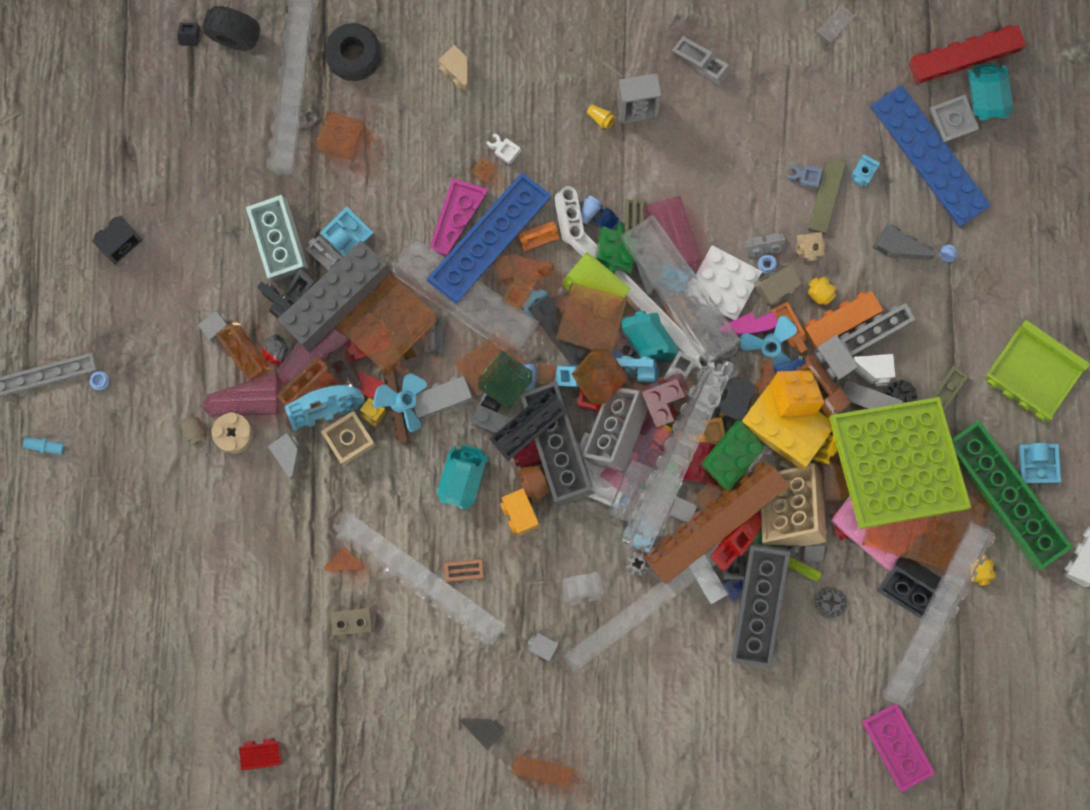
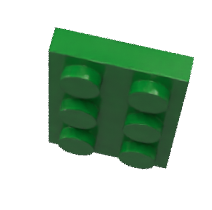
[701,421,765,491]

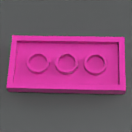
[861,703,935,792]

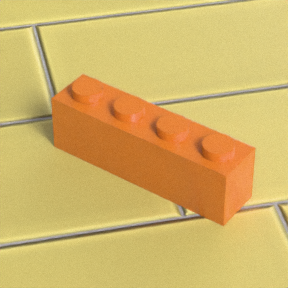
[804,291,883,350]

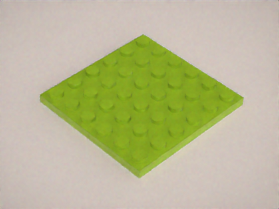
[829,397,971,530]

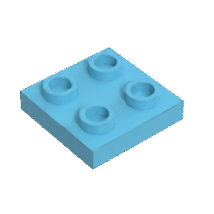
[320,207,374,257]
[615,356,660,383]
[1018,443,1061,484]

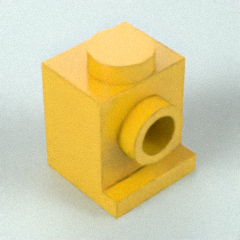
[360,398,386,427]

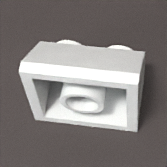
[853,354,895,387]

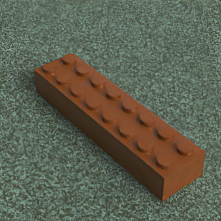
[643,461,789,585]

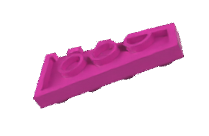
[429,178,488,256]

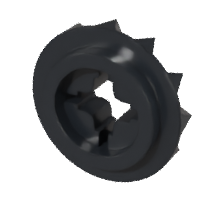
[886,380,918,403]

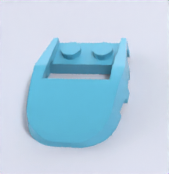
[285,385,365,432]

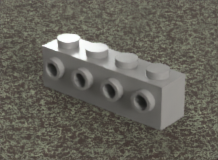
[839,303,916,357]

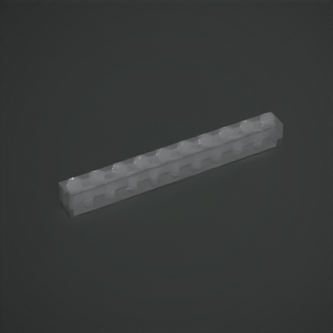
[266,0,315,177]
[622,366,730,553]
[335,511,506,646]
[883,520,996,708]
[563,540,722,672]

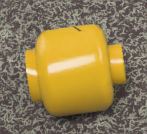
[808,276,836,305]
[969,557,996,586]

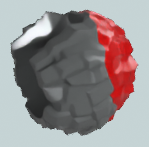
[262,334,292,365]

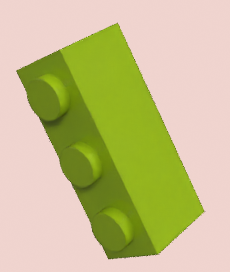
[561,252,631,320]

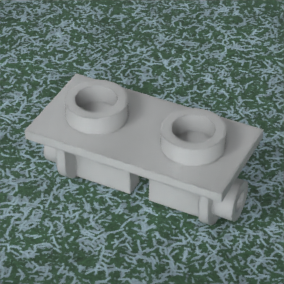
[745,233,785,258]
[306,236,342,271]

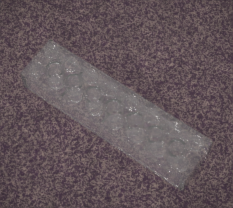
[621,215,741,366]
[391,237,539,359]

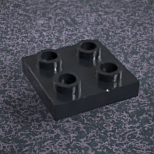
[257,281,293,319]

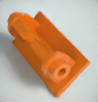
[518,221,560,251]

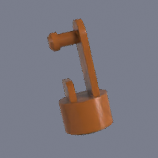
[796,354,851,418]

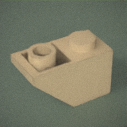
[438,45,468,91]

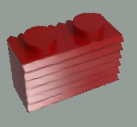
[239,738,283,771]

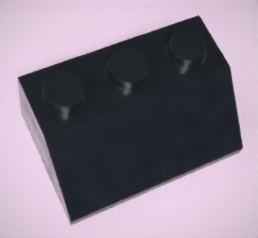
[877,554,951,622]

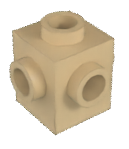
[796,232,825,261]

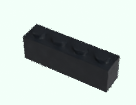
[528,295,594,365]

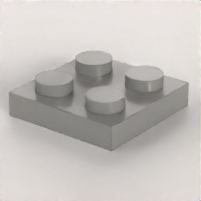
[929,95,979,143]

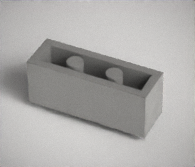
[414,375,473,421]

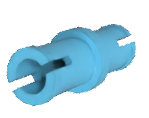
[23,437,65,455]

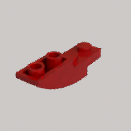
[710,511,762,570]

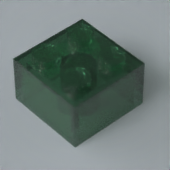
[478,350,532,409]

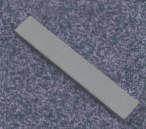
[0,352,98,398]

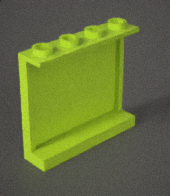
[984,320,1090,422]

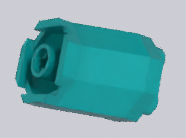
[968,63,1013,120]
[620,311,678,363]
[437,445,489,509]

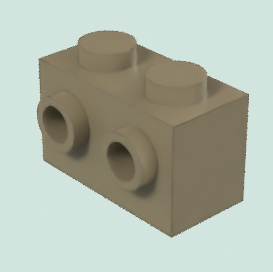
[753,263,802,305]
[330,608,373,639]

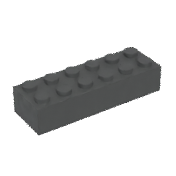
[277,240,391,352]
[520,381,595,506]
[731,543,790,668]

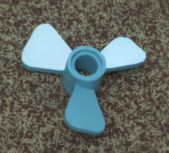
[740,316,797,374]
[373,374,427,432]

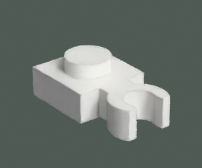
[486,134,522,165]

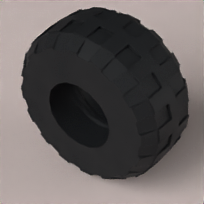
[202,6,261,51]
[325,23,382,82]

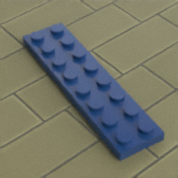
[870,85,991,228]
[427,173,551,304]

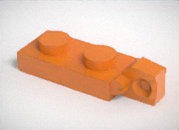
[770,302,808,355]

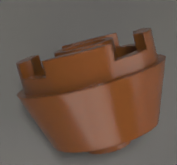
[516,466,550,503]

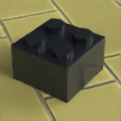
[92,215,143,265]
[717,377,756,423]

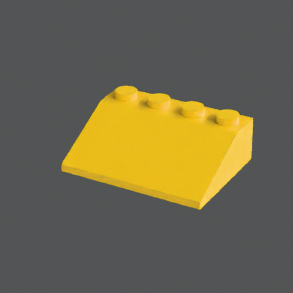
[742,382,832,470]

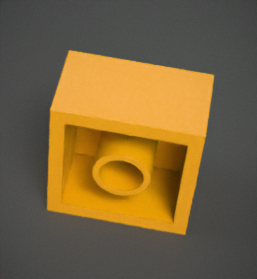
[769,370,824,417]
[500,488,539,536]

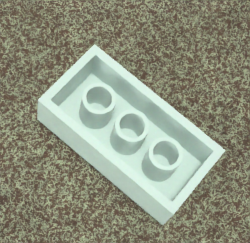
[246,195,309,282]

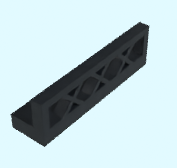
[490,389,567,461]

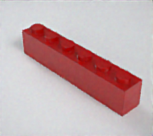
[909,25,1026,85]

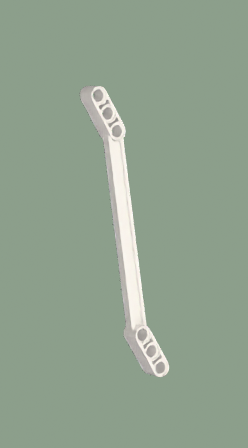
[555,186,721,411]

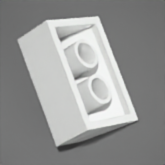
[1064,526,1090,587]

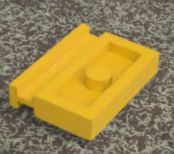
[811,435,838,464]

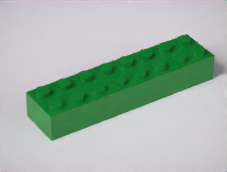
[952,420,1073,571]

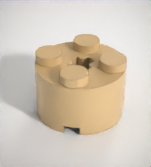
[211,412,253,454]

